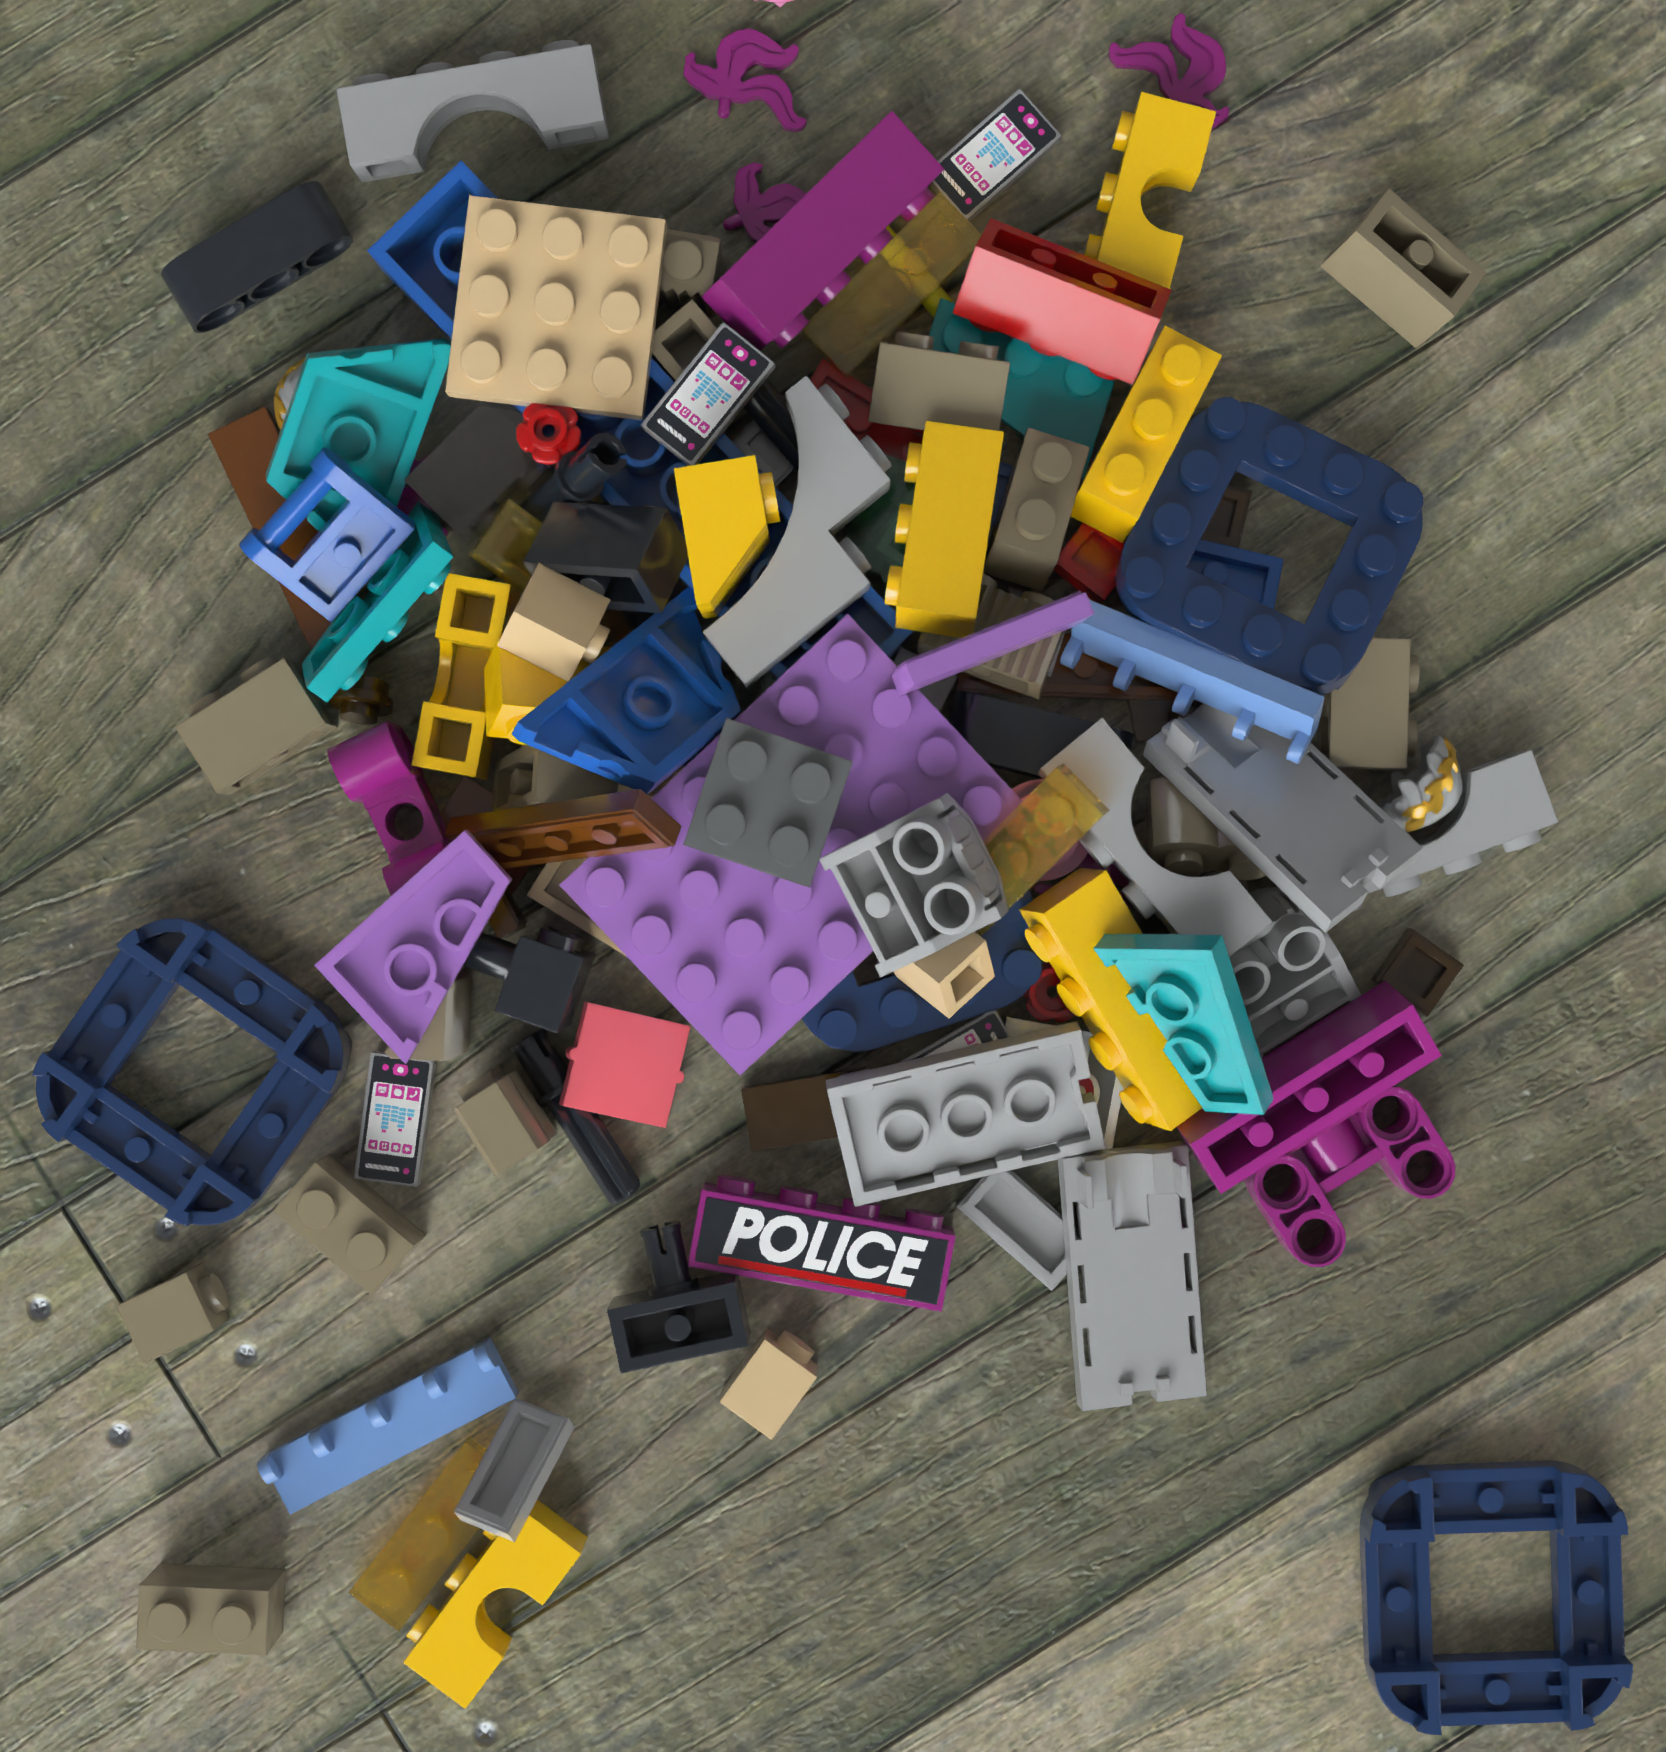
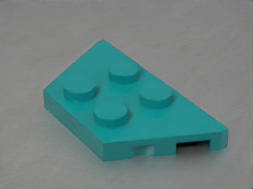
[265,338,451,531]

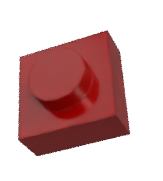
[1053,523,1127,604]

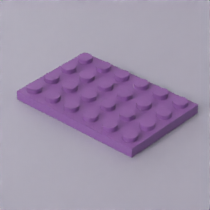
[559,614,1027,1075]

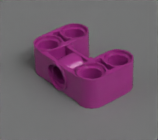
[327,721,450,896]
[1244,1085,1456,1267]

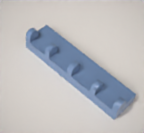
[1060,600,1325,764]
[257,1337,519,1515]

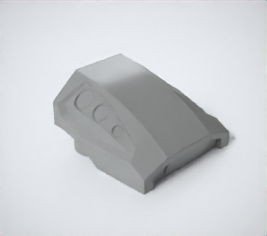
[819,793,1009,977]
[1229,886,1361,1058]

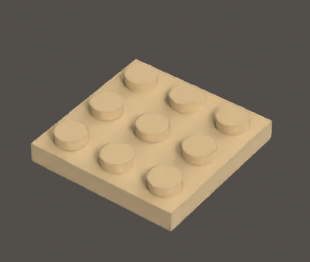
[445,195,667,421]

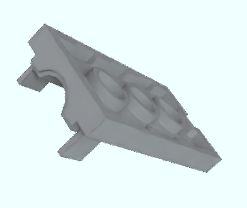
[1143,703,1423,933]
[825,1021,1106,1207]
[1058,1141,1207,1411]

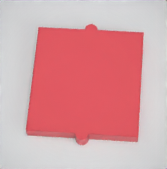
[559,1001,691,1128]

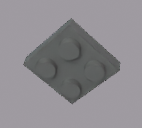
[683,718,853,888]

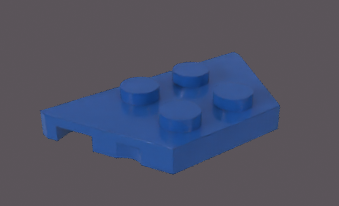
[512,587,741,795]

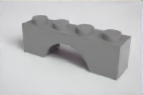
[336,40,610,183]
[1037,718,1272,957]
[1353,750,1558,912]

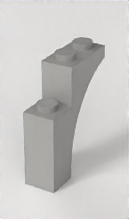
[703,376,892,689]

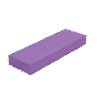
[891,591,1095,696]

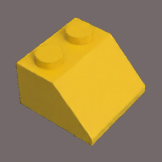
[674,455,780,618]

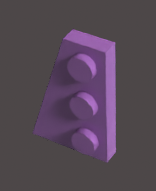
[314,830,512,1064]

